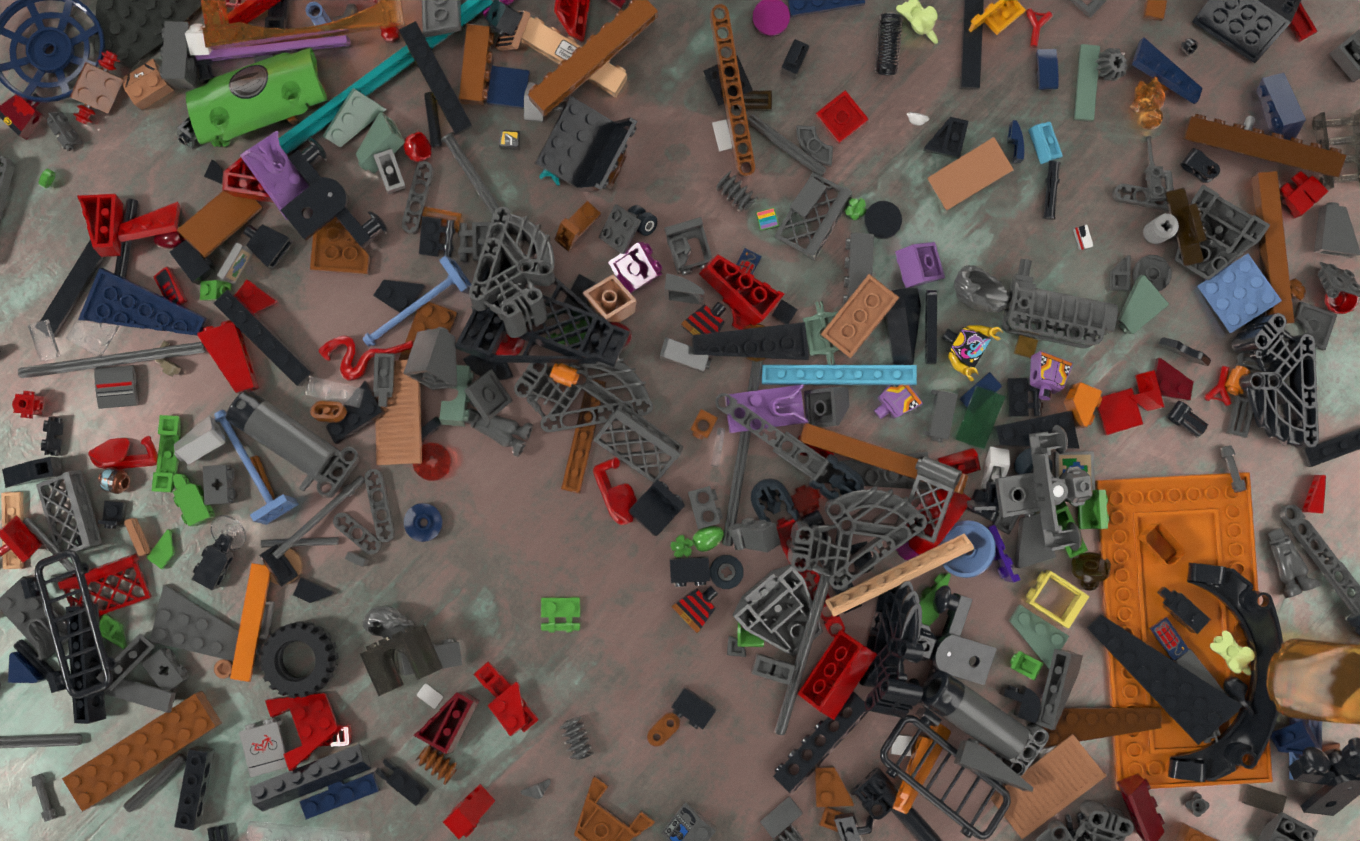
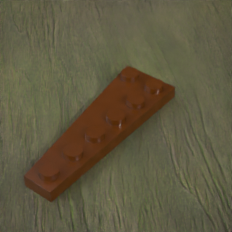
[1041,707,1162,747]

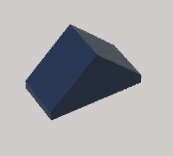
[8,651,45,683]

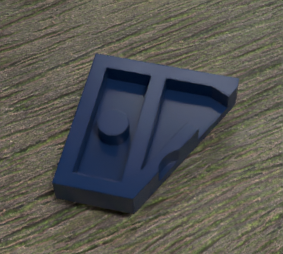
[1271,719,1322,755]

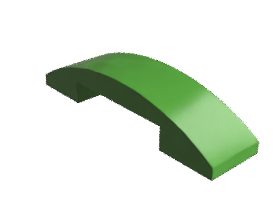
[151,415,181,493]

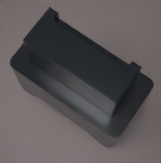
[781,39,809,79]

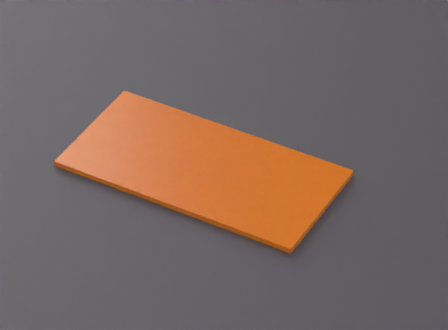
[1095,472,1273,791]

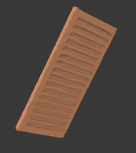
[375,360,422,465]
[990,734,1106,839]

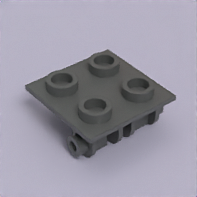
[1318,262,1360,298]

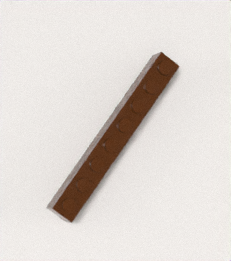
[1182,114,1347,178]

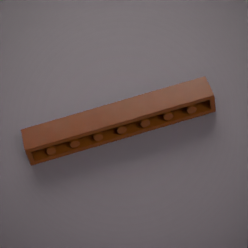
[528,0,658,117]

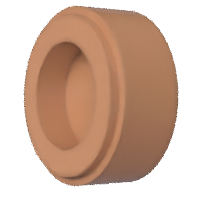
[214,659,233,679]

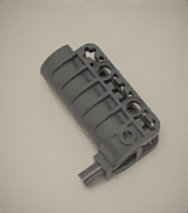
[1002,259,1118,349]

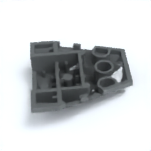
[1175,185,1270,280]

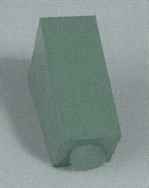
[356,112,405,174]
[1117,275,1169,334]

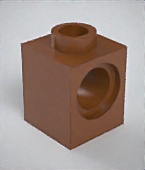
[690,409,718,440]

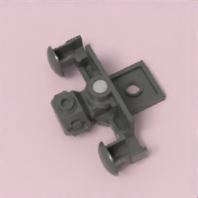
[995,425,1093,551]

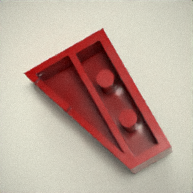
[77,194,124,257]

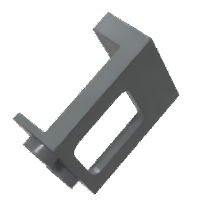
[664,217,712,276]

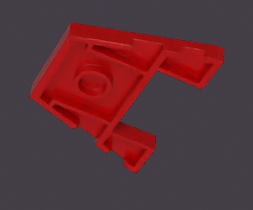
[265,693,339,771]

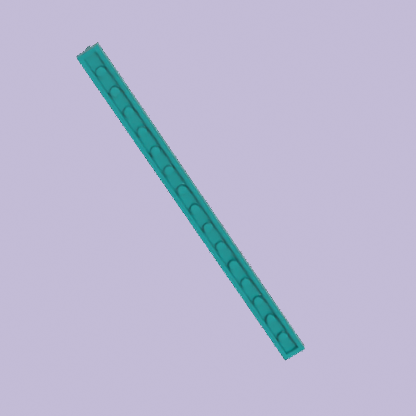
[278,0,493,155]

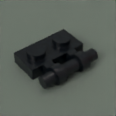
[419,216,456,258]
[1007,378,1043,417]

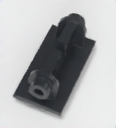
[40,417,64,456]

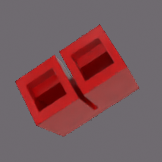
[1279,171,1329,219]

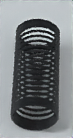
[874,13,903,75]

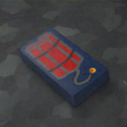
[736,248,762,275]
[1149,617,1189,661]

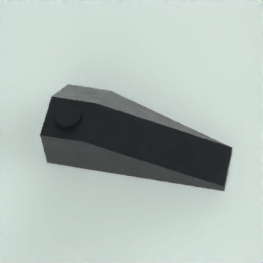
[884,288,921,365]

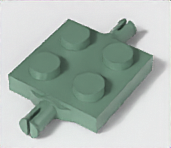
[802,301,839,365]

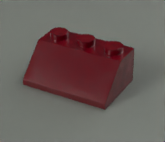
[1117,773,1165,841]

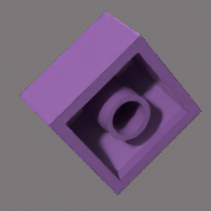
[895,242,945,288]

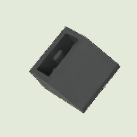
[1329,29,1360,82]
[1258,812,1318,841]

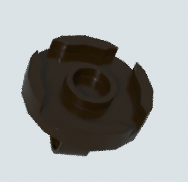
[1071,552,1111,591]

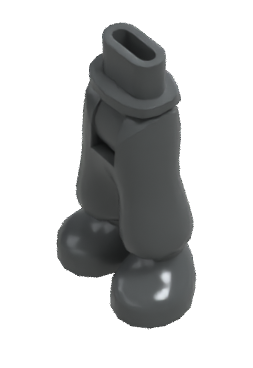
[465,408,533,457]
[1268,528,1321,598]

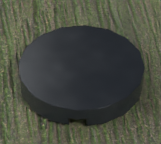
[864,201,902,239]

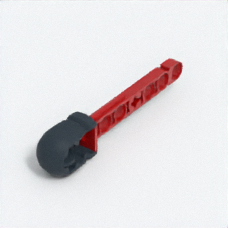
[751,478,845,638]

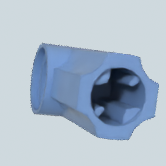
[306,2,339,38]

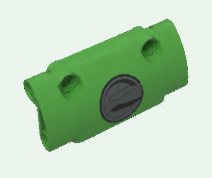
[185,47,327,145]

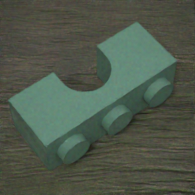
[439,365,474,427]

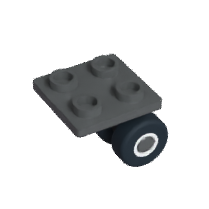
[599,204,658,254]

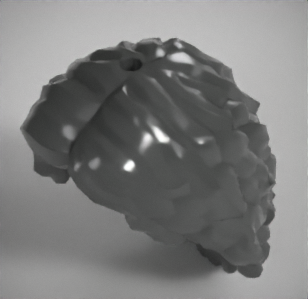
[954,265,1010,313]

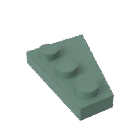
[323,88,387,147]
[1009,605,1070,669]

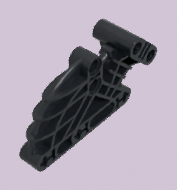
[1232,313,1319,448]
[859,581,924,718]

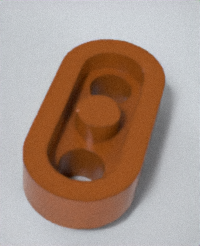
[310,401,347,422]
[647,712,680,747]

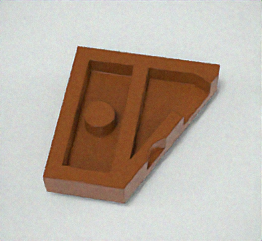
[815,766,854,807]

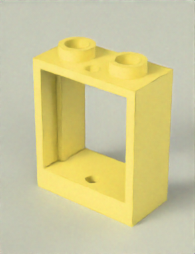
[1025,570,1090,629]

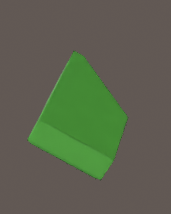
[147,529,175,569]
[99,614,127,650]

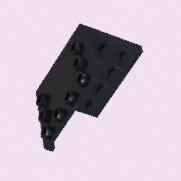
[1192,0,1301,63]
[534,96,637,192]

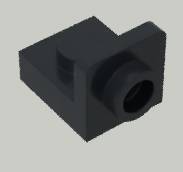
[177,117,197,149]
[98,501,126,529]
[850,541,874,574]

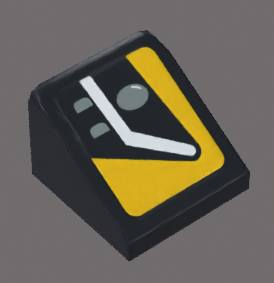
[499,130,520,150]

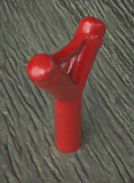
[1026,8,1053,47]
[1204,366,1232,406]

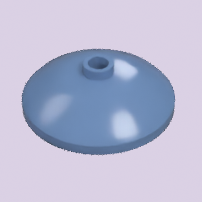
[938,520,996,578]

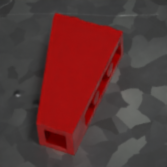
[197,320,259,394]

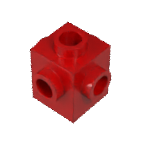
[12,391,44,419]

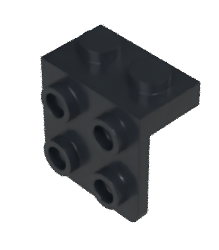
[629,479,685,536]

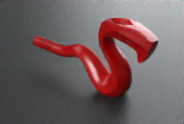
[318,335,414,381]

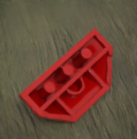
[554,0,590,42]
[222,157,274,203]
[907,489,971,555]

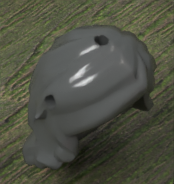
[363,606,418,644]

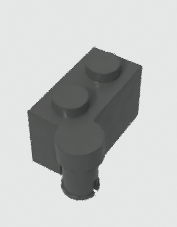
[728,518,781,553]

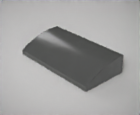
[664,274,704,305]

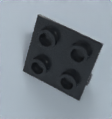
[703,55,753,106]

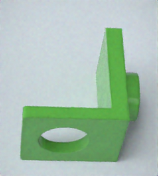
[737,622,764,647]

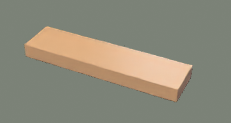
[1,492,25,569]

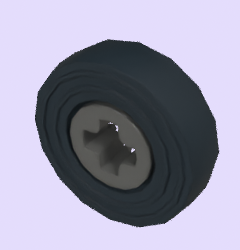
[710,555,744,589]

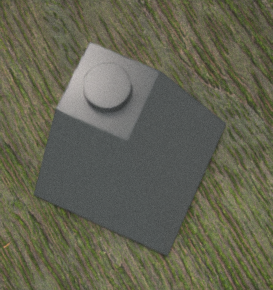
[804,387,850,428]

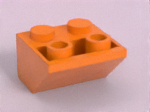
[1064,382,1102,429]

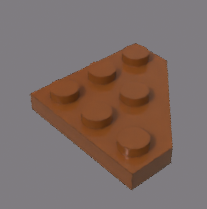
[310,217,370,275]

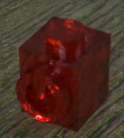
[790,484,821,516]

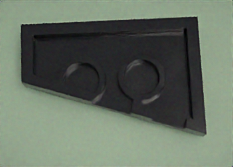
[326,381,385,444]

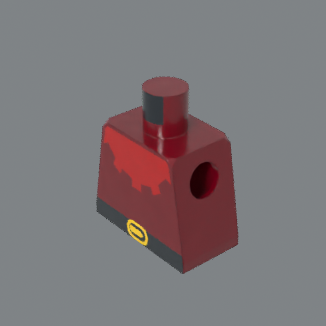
[0,92,44,140]

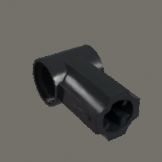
[1166,401,1209,438]

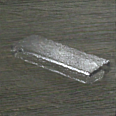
[305,376,364,408]

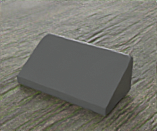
[760,796,803,839]

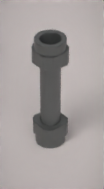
[1220,445,1246,493]
[30,773,56,822]

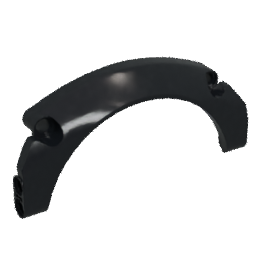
[1168,563,1285,782]

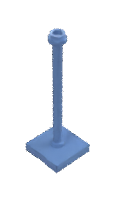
[362,256,471,347]
[214,410,299,525]

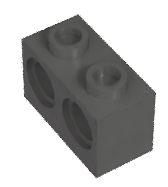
[688,486,723,529]
[751,653,795,685]

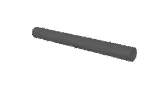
[23,517,76,576]
[261,537,339,548]

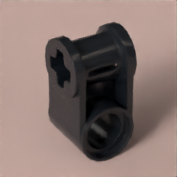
[1180,148,1220,183]

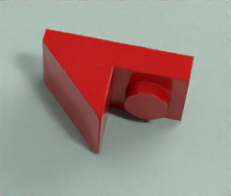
[1131,370,1165,411]

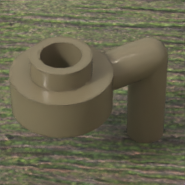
[155,340,182,377]

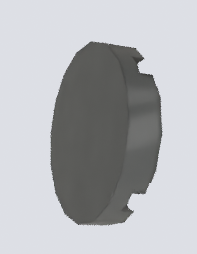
[1132,255,1172,291]

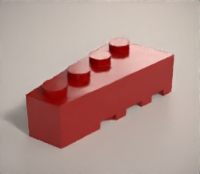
[699,254,785,326]

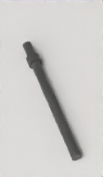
[272,475,365,559]

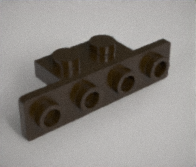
[1165,188,1207,266]

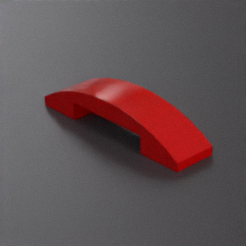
[473,661,539,732]

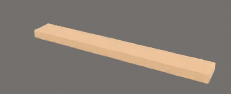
[825,534,974,617]

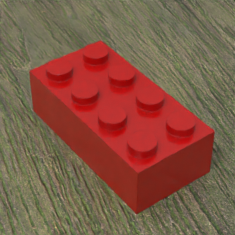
[798,630,877,720]

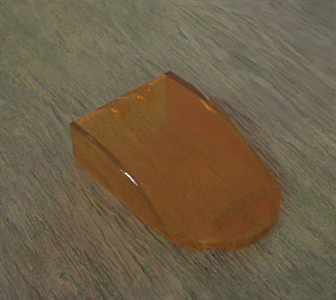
[1267,638,1360,725]

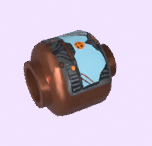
[98,467,130,494]

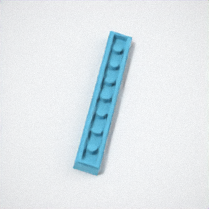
[762,365,917,385]

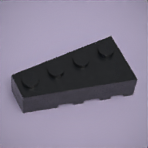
[991,411,1080,449]

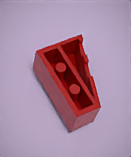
[443,784,496,840]

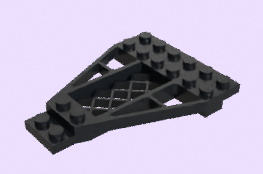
[455,254,630,367]

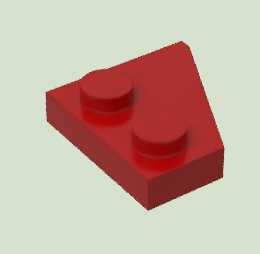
[236,279,278,314]
[487,682,527,736]

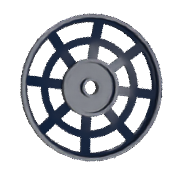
[0,0,105,102]

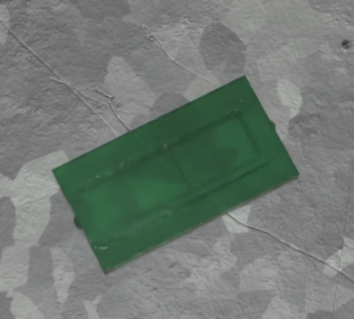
[955,386,1006,449]

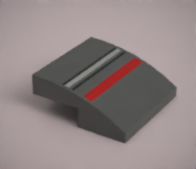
[94,365,139,409]

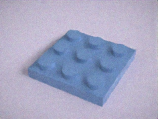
[1197,254,1282,334]

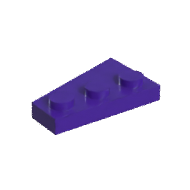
[986,525,1021,583]

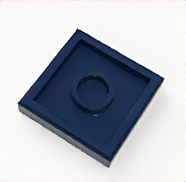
[487,66,530,109]

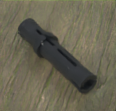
[1043,161,1061,220]

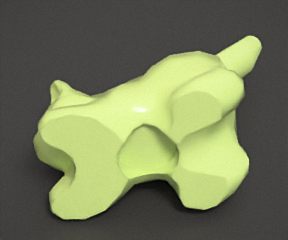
[896,0,938,44]
[1210,630,1255,675]

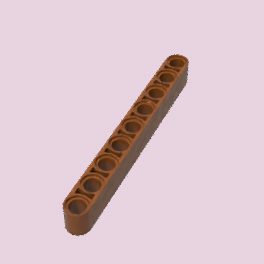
[710,4,755,177]
[799,423,968,494]

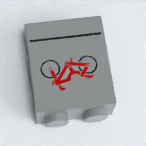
[239,718,288,778]

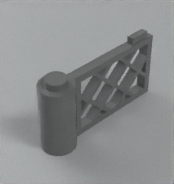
[897,456,962,543]

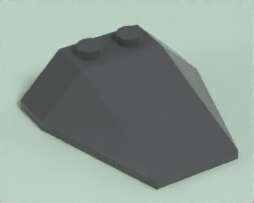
[733,564,823,657]

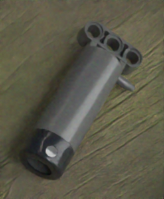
[226,389,359,498]
[921,671,1049,776]

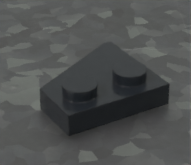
[923,117,969,159]
[373,280,426,313]

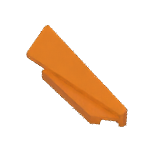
[892,723,951,814]

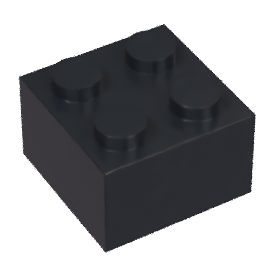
[670,556,710,587]

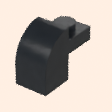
[1000,685,1040,723]

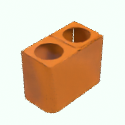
[1137,523,1185,565]

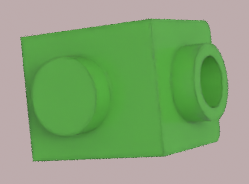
[200,280,231,301]
[1010,651,1044,681]

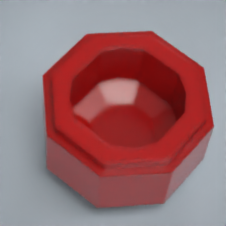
[381,23,400,43]

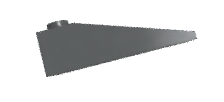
[1036,649,1083,730]
[954,738,1034,792]

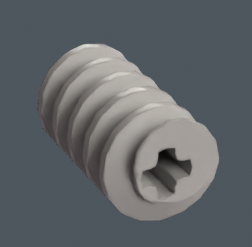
[1143,214,1179,244]

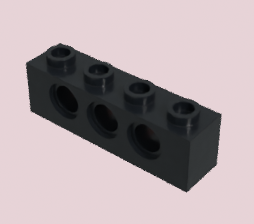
[174,746,215,831]

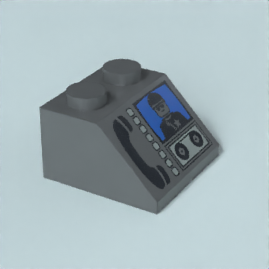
[661,802,716,841]

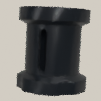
[196,60,215,83]

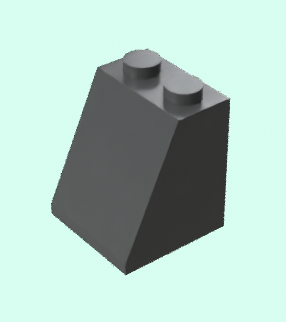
[403,327,457,390]

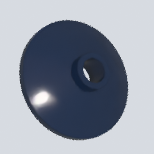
[404,503,442,542]

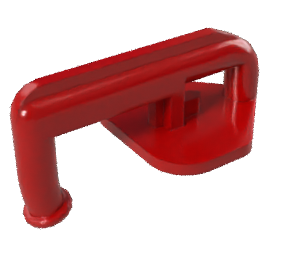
[88,436,158,469]
[593,458,637,525]

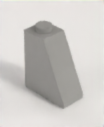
[174,415,226,464]

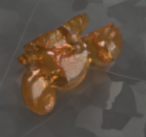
[1131,76,1170,130]

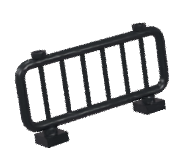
[20,550,116,699]
[880,708,1011,840]

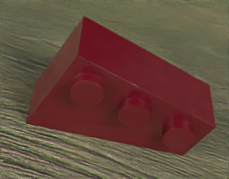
[413,691,480,754]

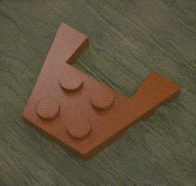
[574,775,655,841]

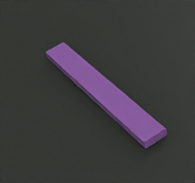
[195,35,351,61]

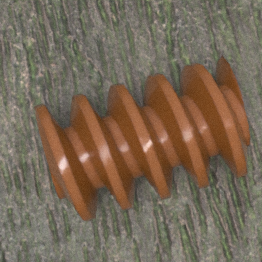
[415,744,458,785]

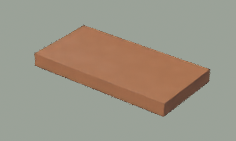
[928,137,1014,211]
[821,274,899,358]

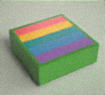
[755,207,779,231]

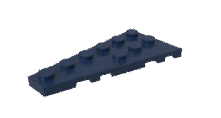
[78,268,207,336]

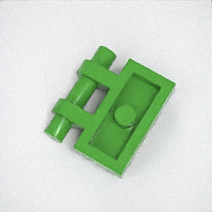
[541,597,580,633]

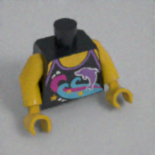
[942,325,1003,381]

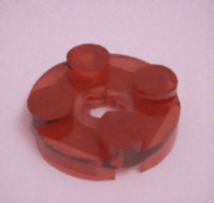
[413,442,452,481]

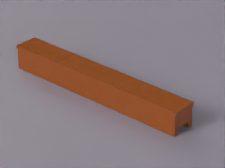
[1251,171,1294,324]

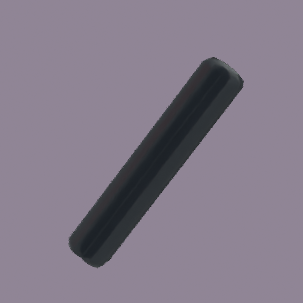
[424,92,442,148]
[13,639,55,681]

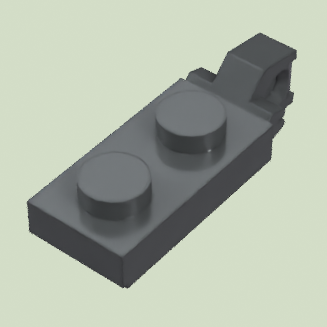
[373,353,395,407]

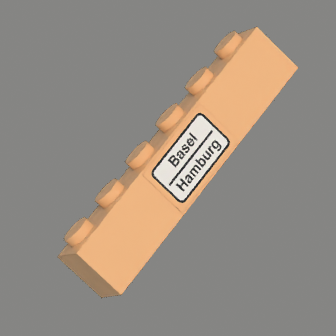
[520,17,628,98]

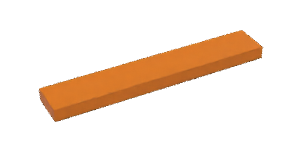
[230,563,271,682]

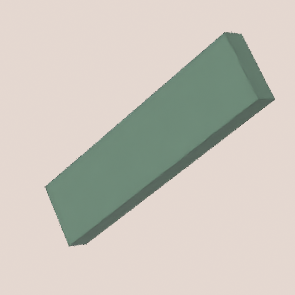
[1074,44,1100,122]

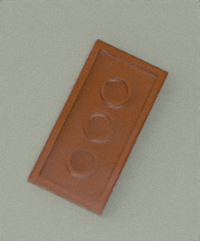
[177,191,262,258]

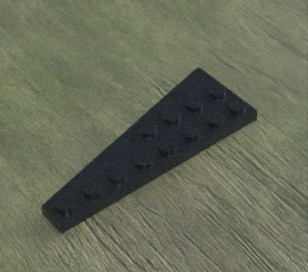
[1087,614,1242,745]

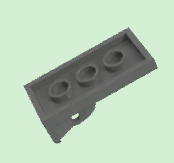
[0,576,68,660]

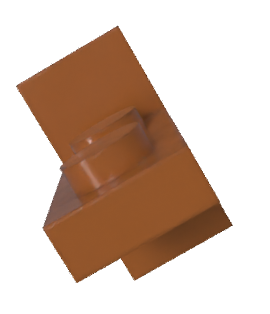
[554,201,601,252]

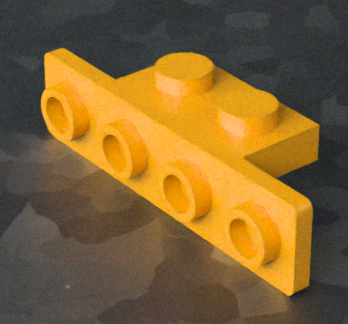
[969,0,1026,35]

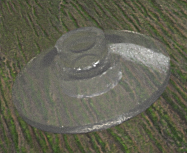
[210,515,246,550]

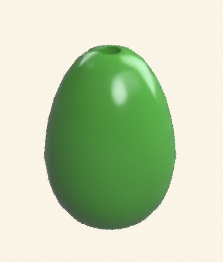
[692,526,724,552]

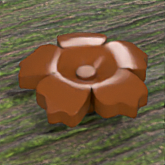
[1290,278,1306,301]

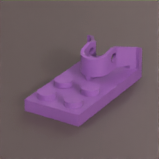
[240,131,309,220]
[725,384,808,433]

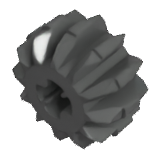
[1095,48,1129,81]

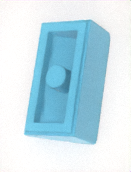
[1028,122,1063,164]

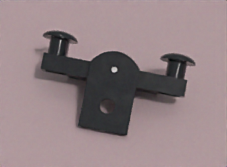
[280,138,387,249]

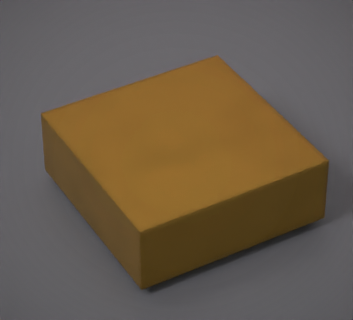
[1014,335,1038,359]

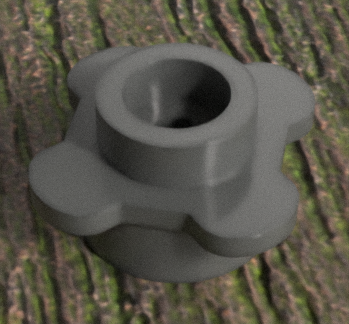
[1186,793,1210,817]

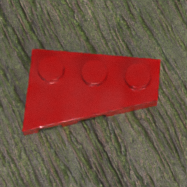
[118,201,181,242]

